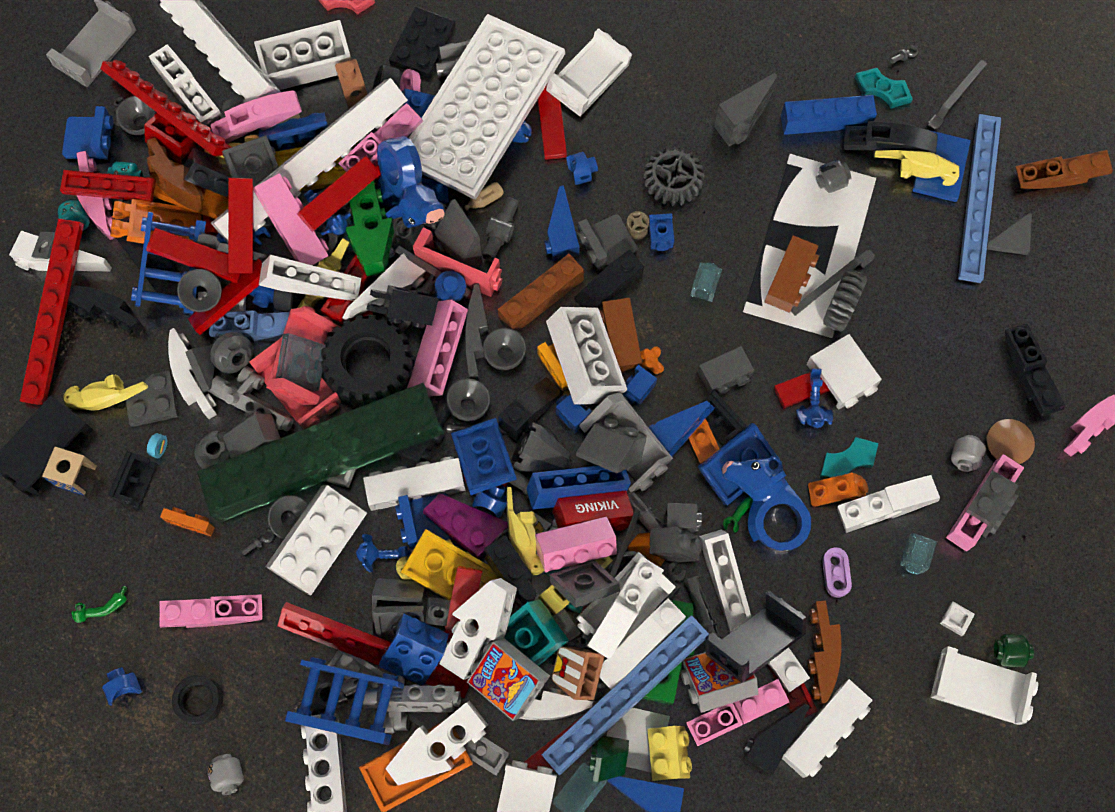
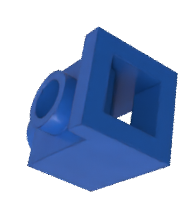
[648,213,674,251]
[622,365,657,407]
[556,394,593,433]

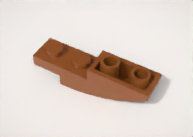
[147,138,204,212]
[1015,150,1113,189]
[807,600,841,706]

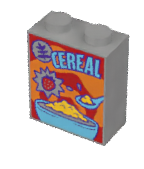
[467,638,550,721]
[680,652,759,713]

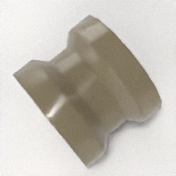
[626,211,649,239]

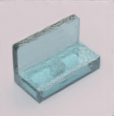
[552,763,608,812]

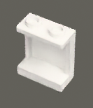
[806,334,882,410]

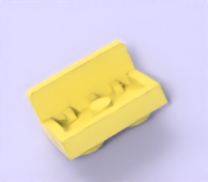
[647,726,692,781]

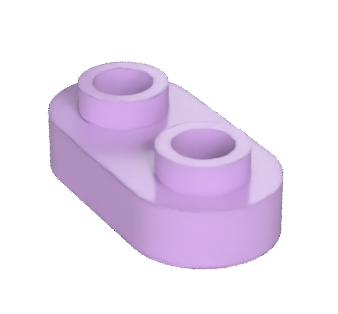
[822,547,852,598]

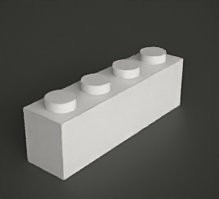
[363,456,465,511]
[782,679,872,778]

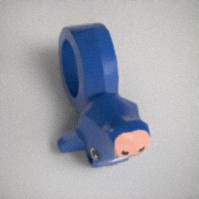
[377,136,445,228]
[722,456,811,551]

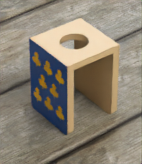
[42,447,97,495]

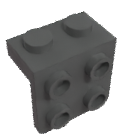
[576,214,638,271]
[966,470,1019,538]

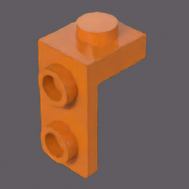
[808,473,868,507]

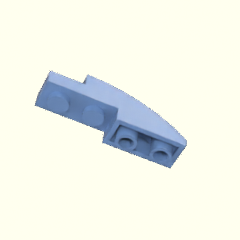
[209,311,290,341]

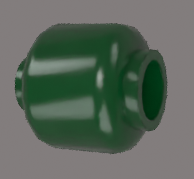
[994,634,1034,668]

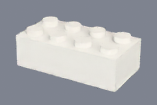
[254,20,351,90]
[546,307,627,404]
[265,485,367,595]

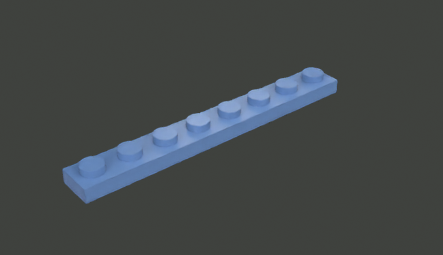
[958,114,1001,283]
[542,615,709,775]

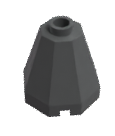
[512,422,572,473]

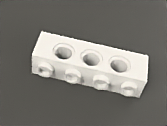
[301,713,347,812]

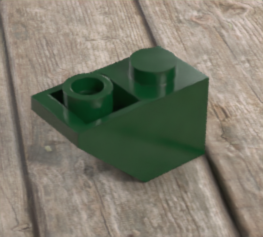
[589,736,629,782]

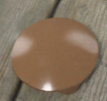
[986,419,1035,464]

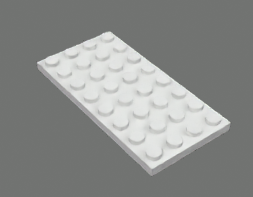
[409,14,565,200]

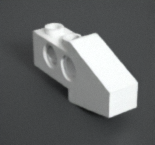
[149,44,221,125]
[837,475,940,533]
[587,557,664,659]
[439,578,517,680]
[385,701,488,785]

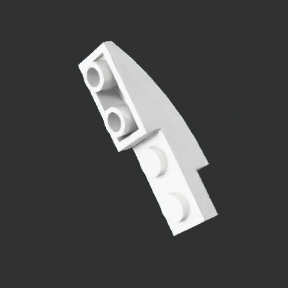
[168,328,217,419]
[519,688,593,721]

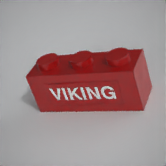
[552,490,634,531]

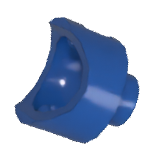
[566,152,598,185]
[434,271,466,302]
[250,285,275,308]
[472,485,507,518]
[102,668,142,706]

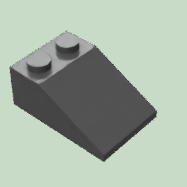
[714,73,777,146]
[434,199,483,268]

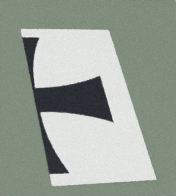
[743,154,876,338]

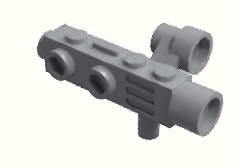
[208,366,294,432]
[362,675,461,733]

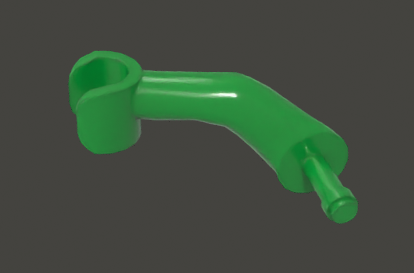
[723,496,753,532]
[71,586,127,623]

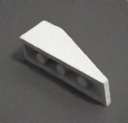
[9,231,112,272]
[343,253,426,320]
[259,255,361,301]
[699,529,751,633]
[599,599,686,690]

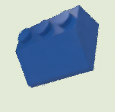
[259,112,329,151]

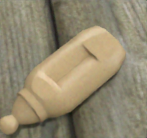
[464,182,504,210]

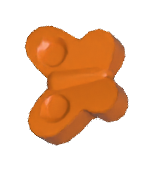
[640,346,664,374]

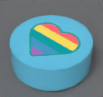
[147,433,167,458]

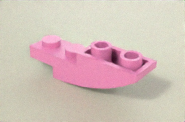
[210,90,302,143]
[338,103,423,172]
[77,151,115,240]
[1064,394,1115,456]
[160,594,262,628]
[687,679,790,746]

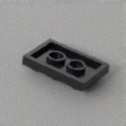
[389,7,455,78]

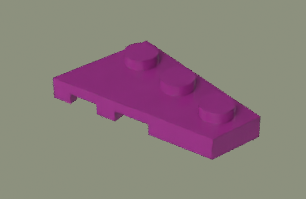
[423,494,508,559]

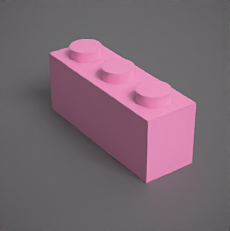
[535,517,617,572]

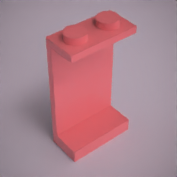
[413,227,503,297]
[266,306,341,406]
[249,337,342,431]

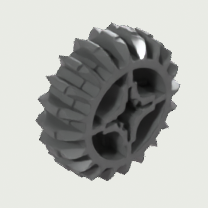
[643,146,705,207]
[823,269,867,332]

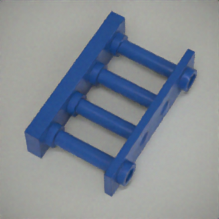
[131,212,206,315]
[285,657,404,745]

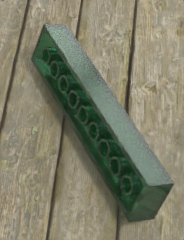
[197,382,444,522]

